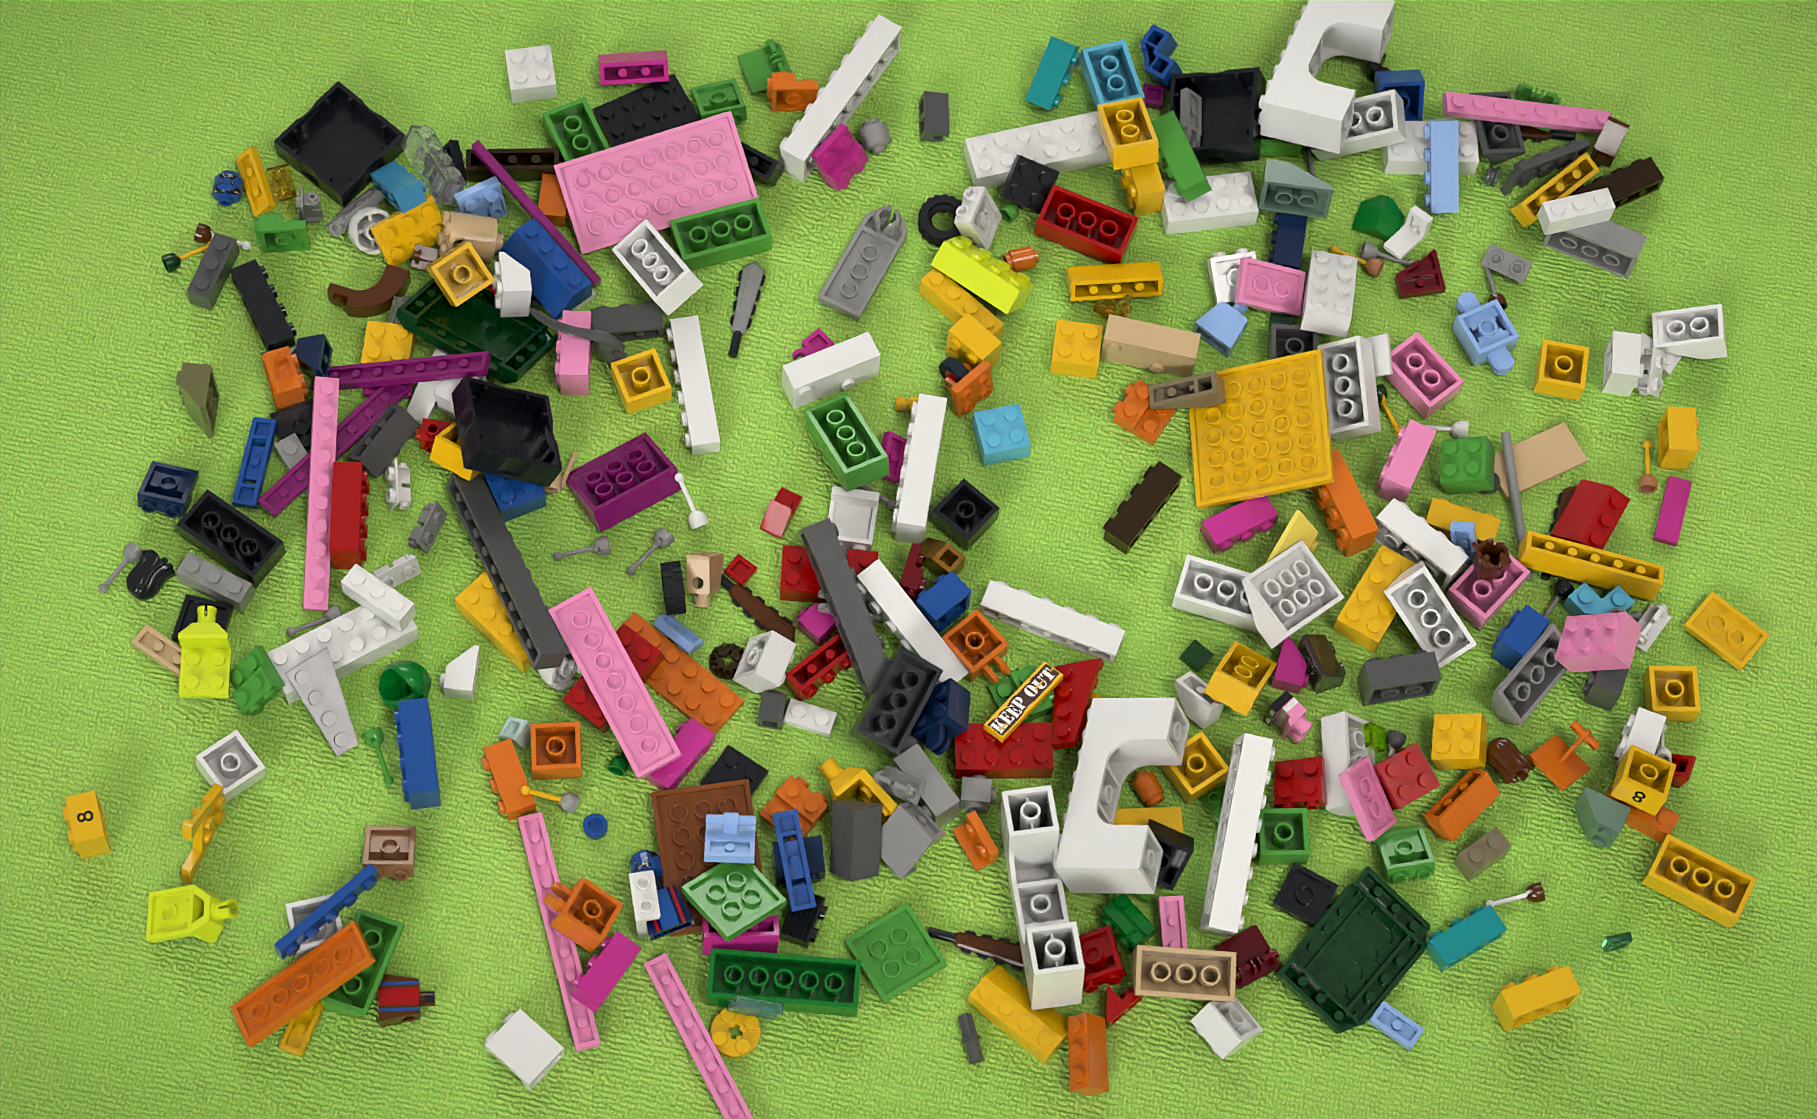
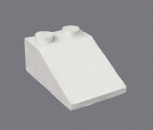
[1652,304,1728,360]

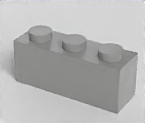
[176,552,255,614]

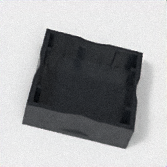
[1169,67,1266,165]
[274,81,407,208]
[451,376,562,487]

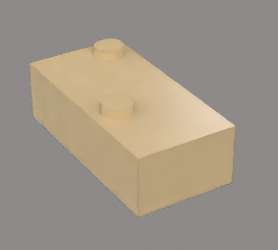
[1100,314,1201,378]

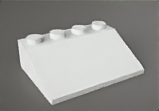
[1241,540,1345,649]

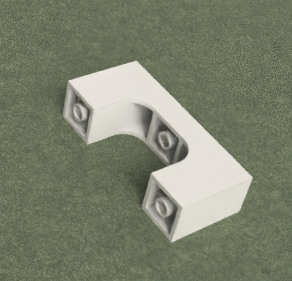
[1258,0,1395,154]
[1054,698,1190,894]
[1000,785,1085,1010]

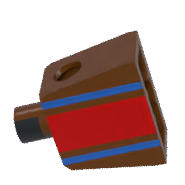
[378,974,436,1027]

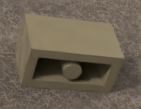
[1454,827,1512,882]

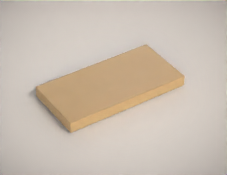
[1494,422,1588,500]

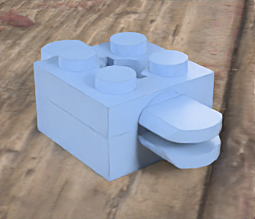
[1452,292,1519,375]

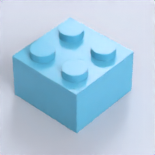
[972,403,1031,466]

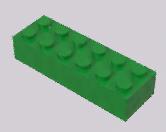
[707,948,861,1017]

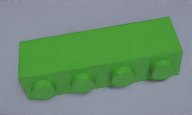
[1151,110,1212,203]

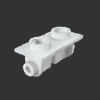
[1637,348,1666,398]
[385,458,411,512]
[372,554,422,588]
[1636,603,1671,653]

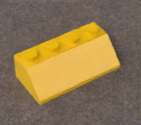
[967,965,1068,1065]

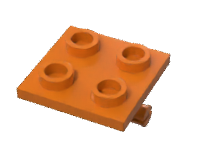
[1528,720,1601,791]

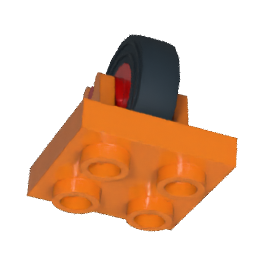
[939,357,993,418]

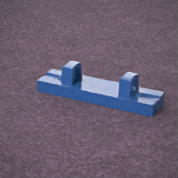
[232,417,278,509]
[772,808,816,912]

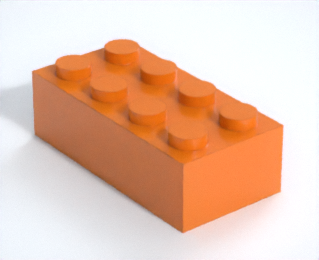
[1308,448,1379,557]

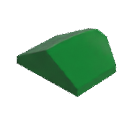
[1351,195,1404,241]

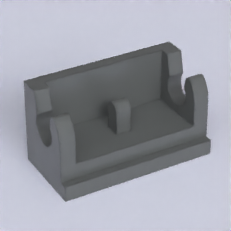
[918,91,950,142]

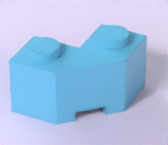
[1563,583,1635,616]

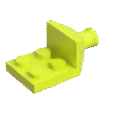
[178,606,232,698]
[146,884,239,944]

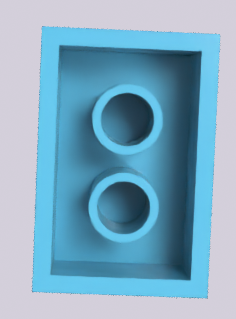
[1079,39,1145,111]

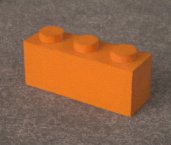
[481,738,537,821]
[1424,768,1500,842]
[1606,782,1680,843]
[1067,1013,1109,1096]

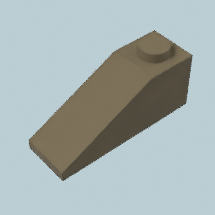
[1148,371,1226,409]

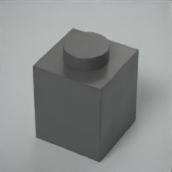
[758,690,787,730]

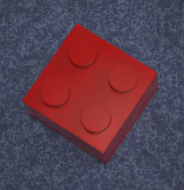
[1373,743,1440,811]

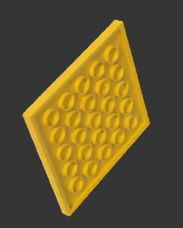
[1189,349,1335,509]

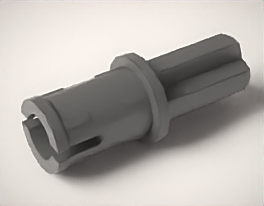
[958,1013,985,1064]

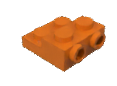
[767,71,818,111]
[1112,379,1177,446]
[759,775,829,840]

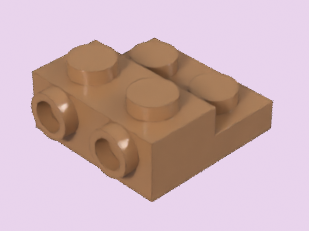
[363,826,417,881]

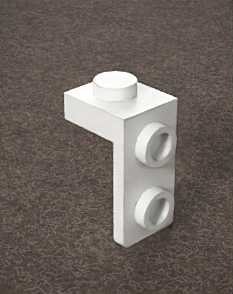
[1383,206,1433,260]

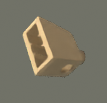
[686,551,724,607]

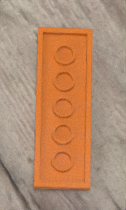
[616,612,744,735]
[230,921,376,1047]

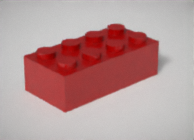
[1034,184,1139,264]
[329,462,370,569]
[779,545,879,603]
[563,623,665,734]
[953,722,1054,779]

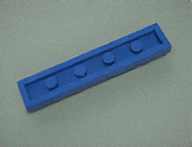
[274,863,379,960]

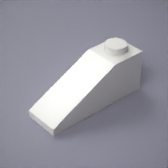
[406,348,451,424]

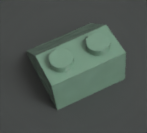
[1574,787,1631,848]

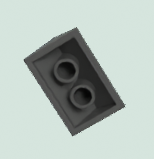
[1469,92,1526,165]
[830,800,883,882]

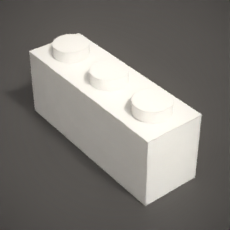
[1537,188,1616,235]
[341,564,416,632]

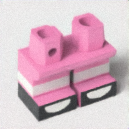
[1263,690,1312,744]

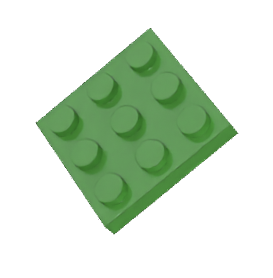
[681,862,787,942]
[844,903,947,1004]

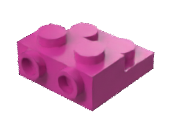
[811,124,869,191]

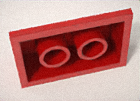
[1549,479,1631,550]

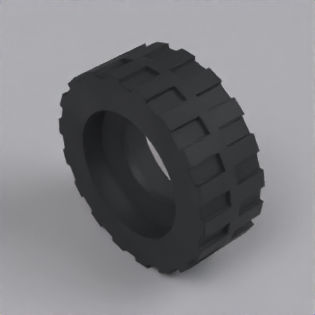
[918,194,962,247]
[660,561,686,616]

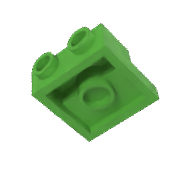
[691,78,747,125]
[254,212,310,253]
[230,646,285,716]
[987,665,1054,723]
[1374,825,1435,884]

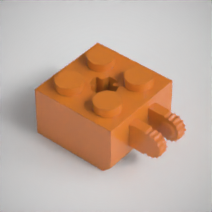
[261,346,309,411]
[941,609,1010,684]
[544,878,623,953]

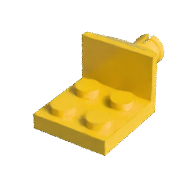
[819,758,898,825]

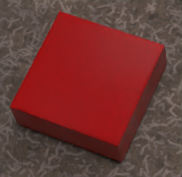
[724,554,757,587]

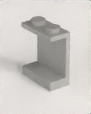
[880,801,945,879]

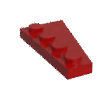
[1052,658,1104,750]

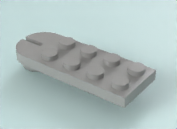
[818,206,907,321]

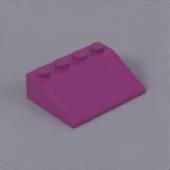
[566,432,681,532]

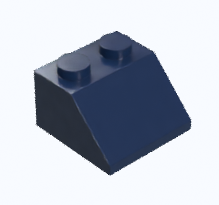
[771,835,825,888]

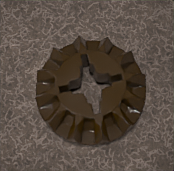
[709,642,744,680]

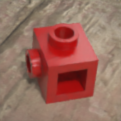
[416,418,452,453]

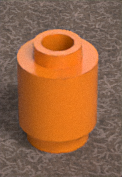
[1003,245,1039,273]
[1132,770,1165,808]

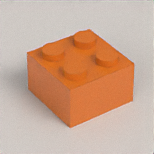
[530,721,582,780]

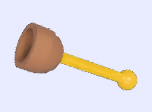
[1330,245,1384,278]
[1638,440,1658,494]

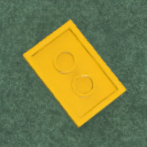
[369,194,444,266]
[1683,591,1770,671]

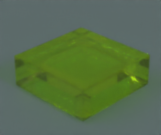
[1364,722,1387,753]

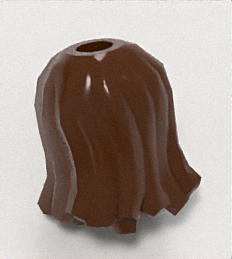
[1472,538,1512,581]
[1486,737,1535,784]

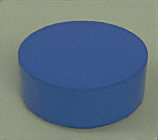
[583,814,608,840]

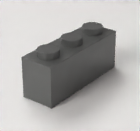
[187,232,240,311]
[590,301,664,342]
[347,403,420,479]

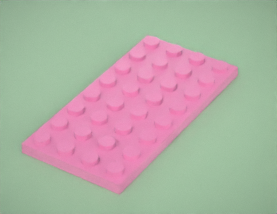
[554,111,758,255]

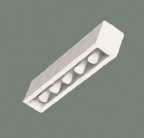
[666,315,720,455]
[855,559,969,686]
[979,580,1125,664]

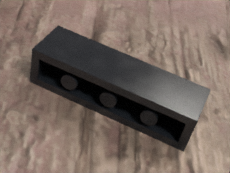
[230,259,297,350]

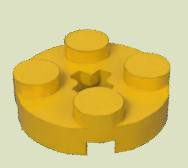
[710,1007,761,1059]

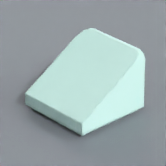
[498,716,531,749]

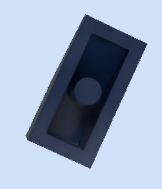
[294,334,333,378]

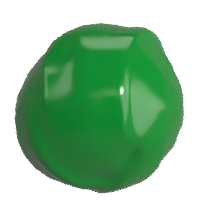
[378,660,431,710]

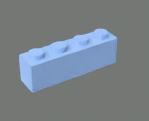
[1423,118,1459,213]

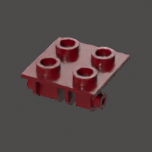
[1214,925,1280,990]

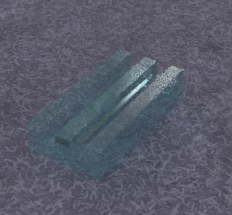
[727,996,784,1020]

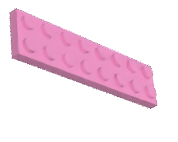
[548,587,682,780]

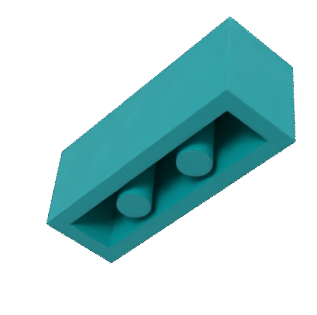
[1025,36,1080,110]
[1426,904,1507,972]

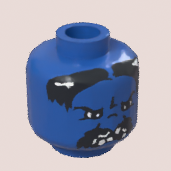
[212,170,244,207]
[629,850,663,880]

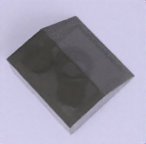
[1297,634,1346,695]

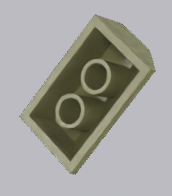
[176,362,220,438]

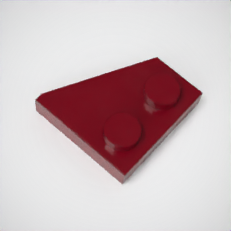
[1395,250,1446,299]

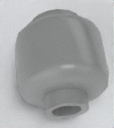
[859,118,891,154]

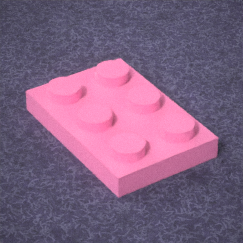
[1235,257,1306,318]
[1338,756,1397,842]

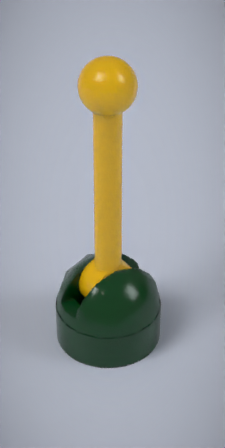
[161,240,211,273]
[1376,384,1401,437]

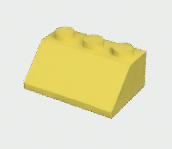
[1265,510,1319,564]

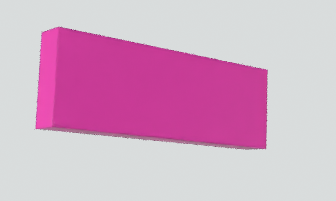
[1653,475,1692,547]

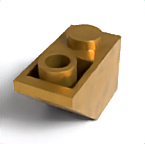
[921,537,966,577]

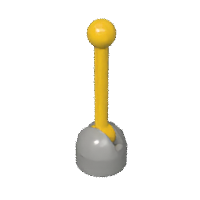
[521,785,579,813]

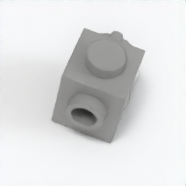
[959,775,996,814]

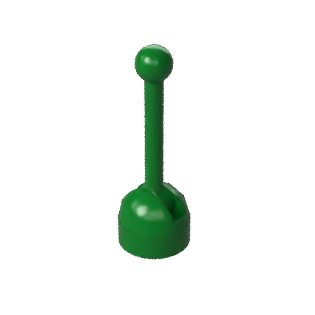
[607,750,629,776]

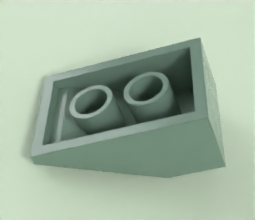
[1258,159,1334,219]

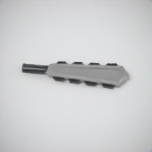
[728,261,766,358]

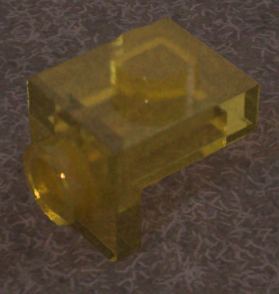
[266,164,297,202]
[1093,294,1132,319]

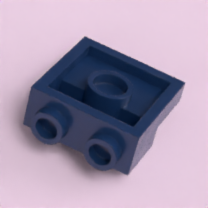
[137,461,199,518]

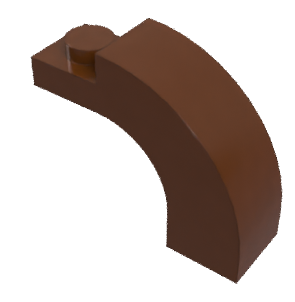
[327,264,411,318]

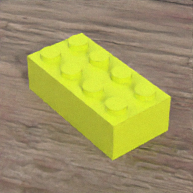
[931,235,1035,314]

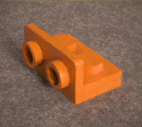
[953,811,999,871]

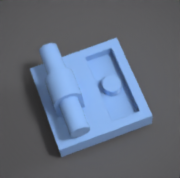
[454,176,508,219]
[704,812,756,864]

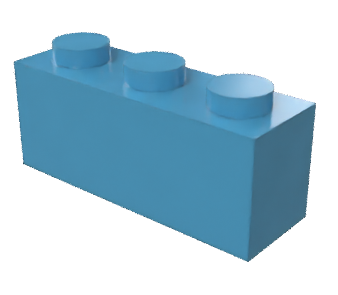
[370,161,427,213]

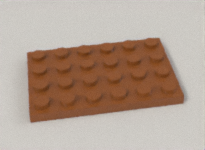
[651,779,763,937]

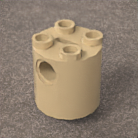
[437,211,503,264]

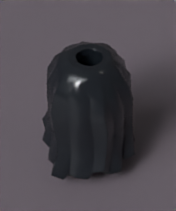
[126,549,176,601]

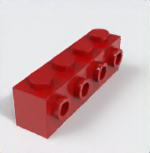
[785,633,852,701]

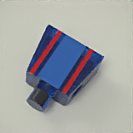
[646,877,695,941]

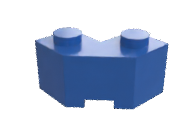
[1140,24,1183,91]

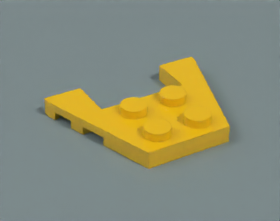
[181,783,226,884]

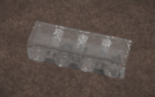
[401,125,467,205]

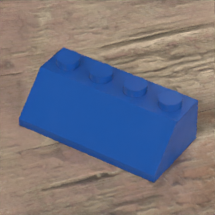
[498,217,592,320]

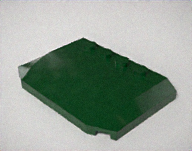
[396,278,558,384]
[1274,866,1431,1034]

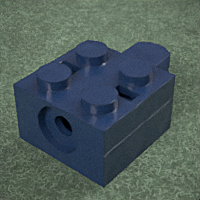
[912,678,970,755]

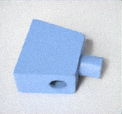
[1193,301,1248,358]

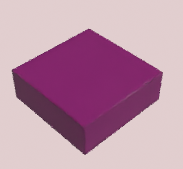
[1143,83,1166,111]

